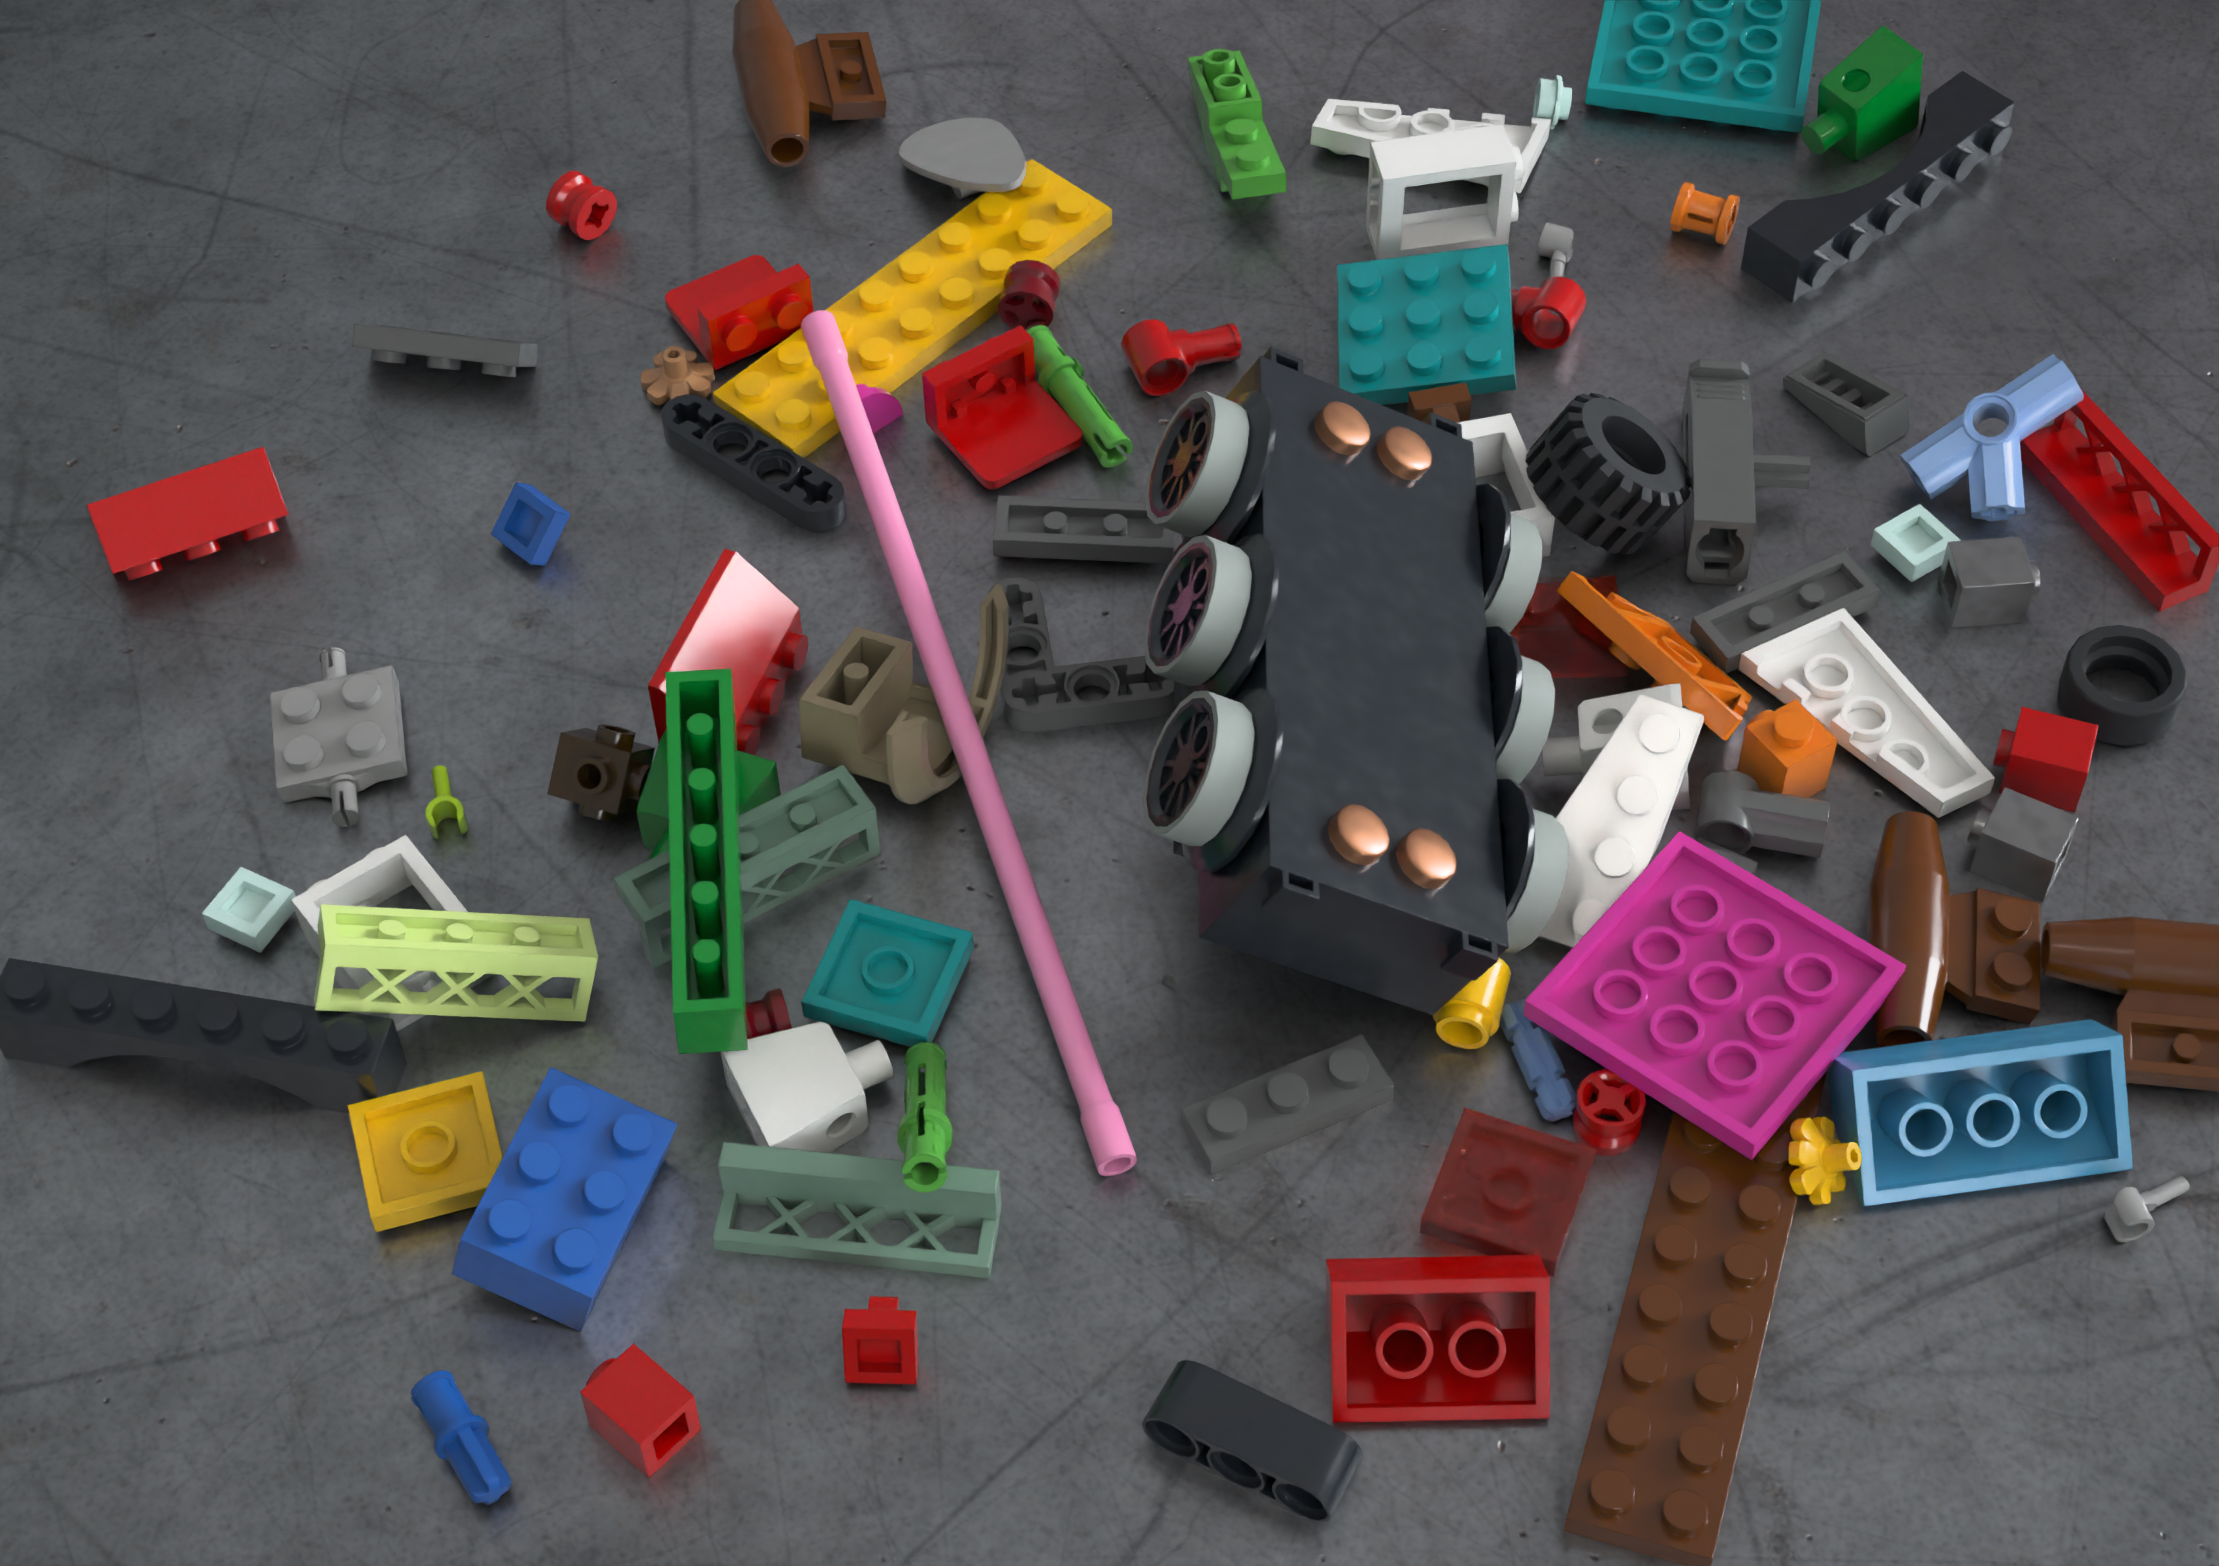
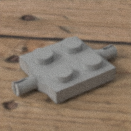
[270,647,408,827]

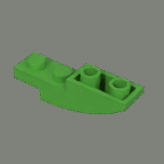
[1187,49,1287,200]

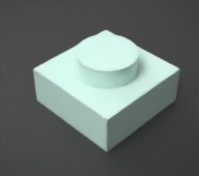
[1871,504,1961,582]
[202,867,296,953]

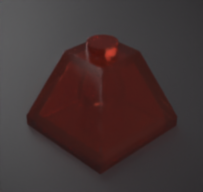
[1510,576,1628,678]

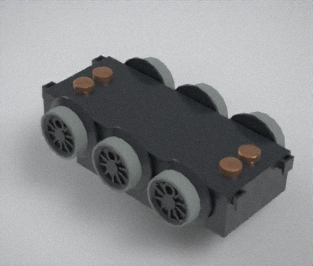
[1143,347,1569,1015]

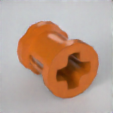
[1670,182,1740,245]

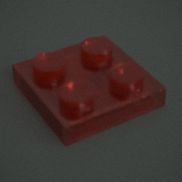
[1420,1107,1597,1277]

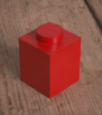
[1993,707,2099,812]
[580,1343,701,1478]

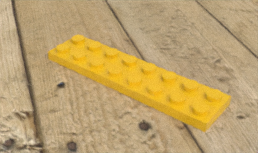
[713,159,1112,458]

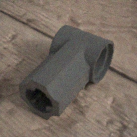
[1695,770,1830,858]

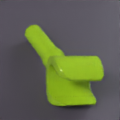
[425,765,468,839]

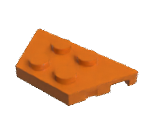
[1557,571,1752,740]

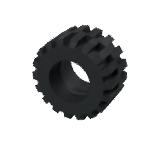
[1525,393,1691,554]

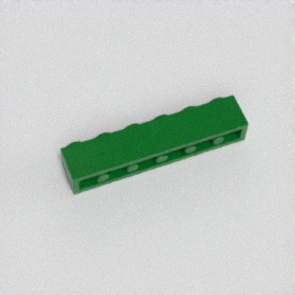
[665,668,748,1054]

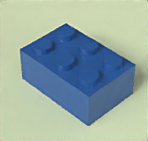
[452,1067,678,1332]

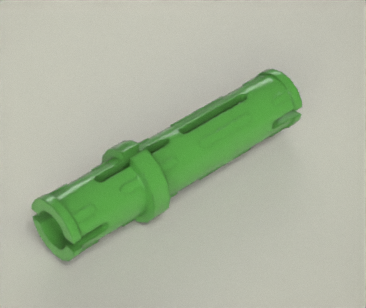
[1027,325,1133,468]
[897,1042,952,1193]

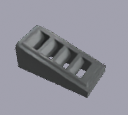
[1783,351,1910,456]

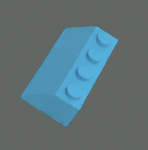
[1829,1019,2133,1206]

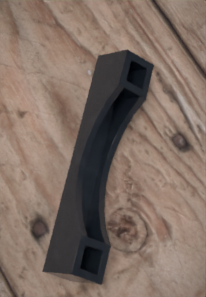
[1741,71,2015,303]
[0,958,407,1113]

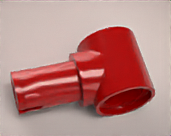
[1511,276,1586,350]
[1121,319,1242,396]

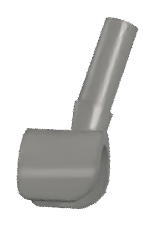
[1537,222,1574,278]
[2104,1176,2189,1243]

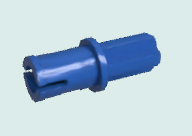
[411,1370,511,1505]

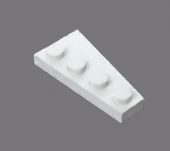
[1310,99,1551,193]
[1738,608,1995,818]
[1538,694,1704,949]

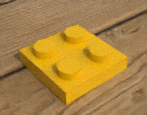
[348,1071,503,1232]

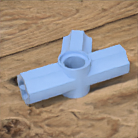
[1900,354,2084,521]

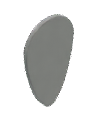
[899,117,1027,199]

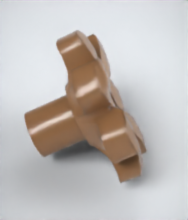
[641,346,715,405]

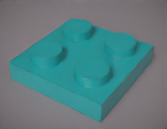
[801,899,974,1047]

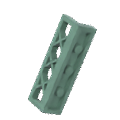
[614,765,881,968]
[712,1142,1002,1279]

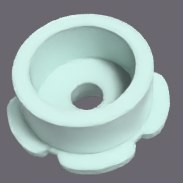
[1533,75,1572,129]

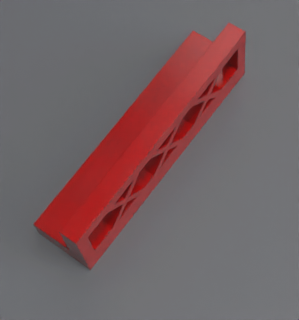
[2020,388,2219,612]

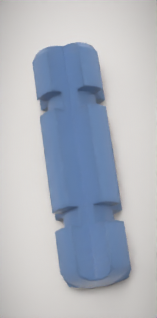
[1500,999,1576,1122]

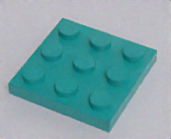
[1337,244,1516,405]

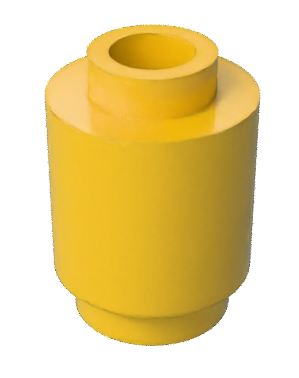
[1433,957,1511,1049]

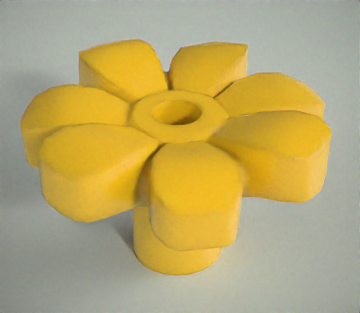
[1788,1117,1862,1205]

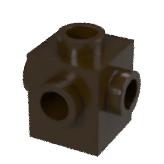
[547,724,655,821]

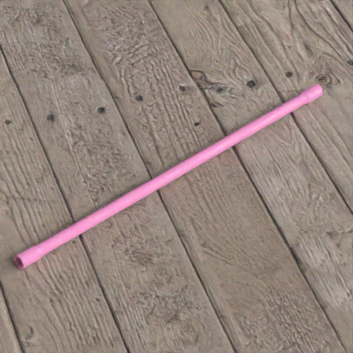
[801,310,1137,1176]

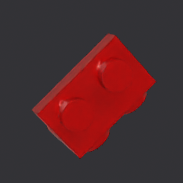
[665,255,814,370]
[922,325,1083,489]

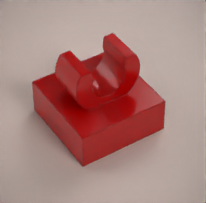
[842,1296,919,1385]

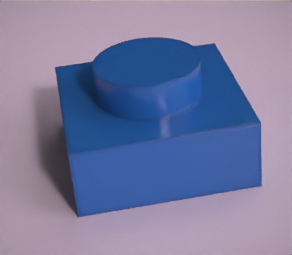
[491,482,571,566]

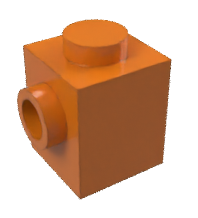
[1737,699,1838,798]

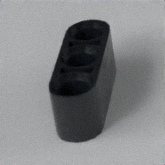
[1142,1360,1364,1523]

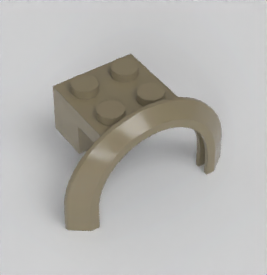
[799,584,1009,804]

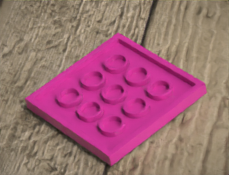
[1523,831,1906,1160]

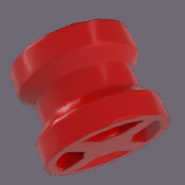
[546,171,617,240]
[1572,1069,1646,1156]

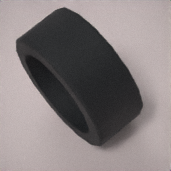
[2058,625,2187,746]

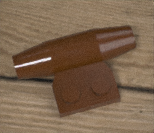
[732,0,886,167]
[1867,811,2040,1047]
[2040,916,2219,1092]

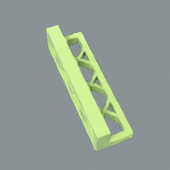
[314,904,598,1022]

